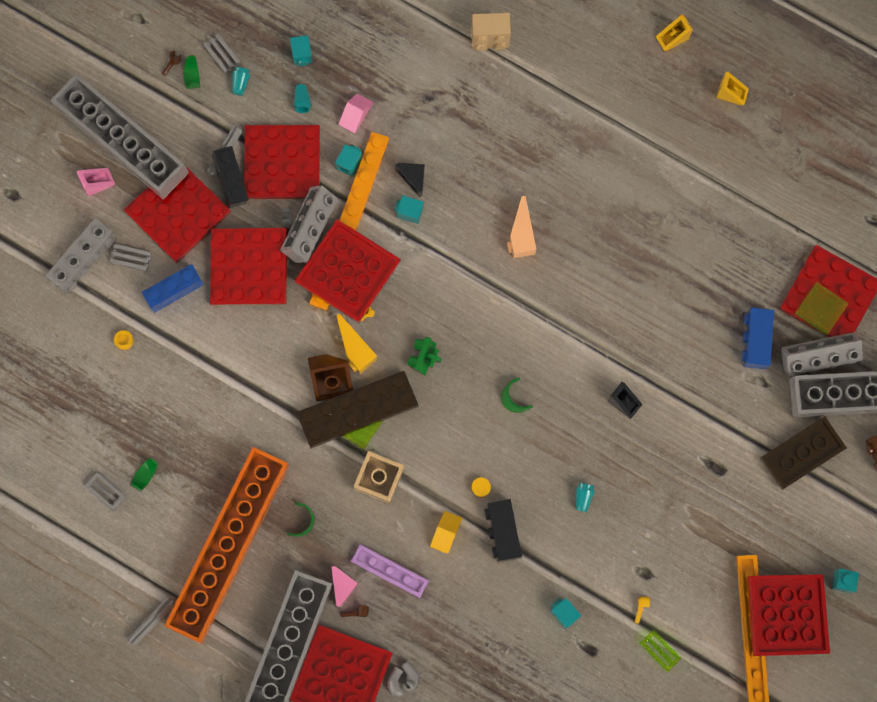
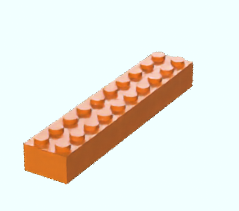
[164,447,290,644]

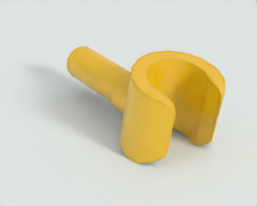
[634,596,650,624]

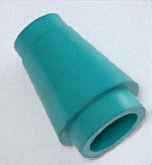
[232,67,251,96]
[293,84,312,113]
[576,483,595,512]

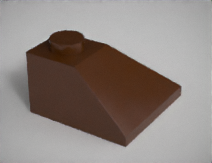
[308,354,353,402]

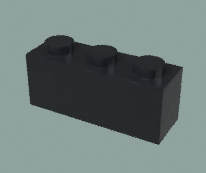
[212,146,249,208]
[484,499,522,563]

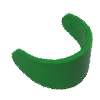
[184,55,201,90]
[501,377,533,413]
[130,458,158,492]
[287,502,315,537]

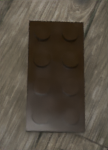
[760,416,847,490]

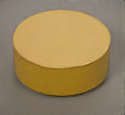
[114,330,134,350]
[471,477,491,498]

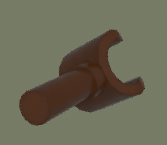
[161,50,181,76]
[341,605,369,617]

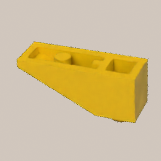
[337,313,378,374]

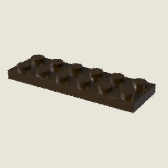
[296,371,419,449]

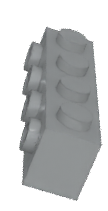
[280,186,338,263]
[45,218,116,294]
[781,332,863,376]

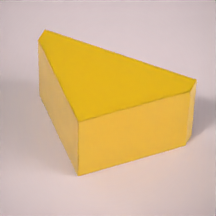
[655,14,693,52]
[716,72,749,106]
[430,510,462,554]

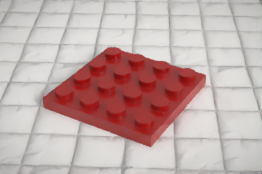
[244,125,320,199]
[124,167,231,264]
[295,219,401,323]
[210,228,287,305]
[779,245,877,337]
[747,574,830,656]
[290,625,393,702]

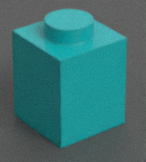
[290,35,313,66]
[335,144,362,177]
[394,195,424,224]
[831,569,859,594]
[550,598,581,629]

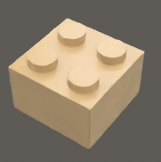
[471,13,511,51]
[353,451,405,504]

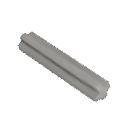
[207,126,242,177]
[128,597,175,645]

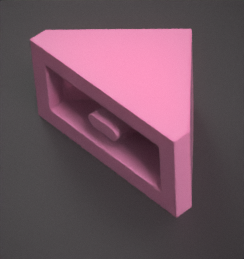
[339,93,373,134]
[77,168,115,196]
[332,566,358,607]

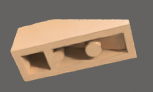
[507,196,536,258]

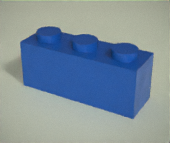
[142,264,204,313]
[741,307,774,370]

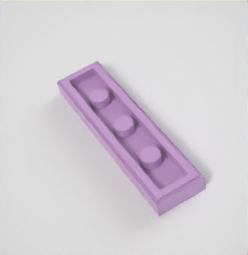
[351,544,429,598]

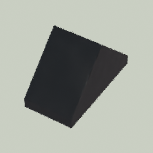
[395,163,425,197]
[607,382,643,419]

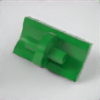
[408,337,442,376]

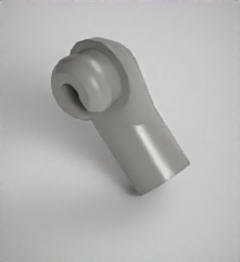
[401,660,419,691]
[387,666,403,697]

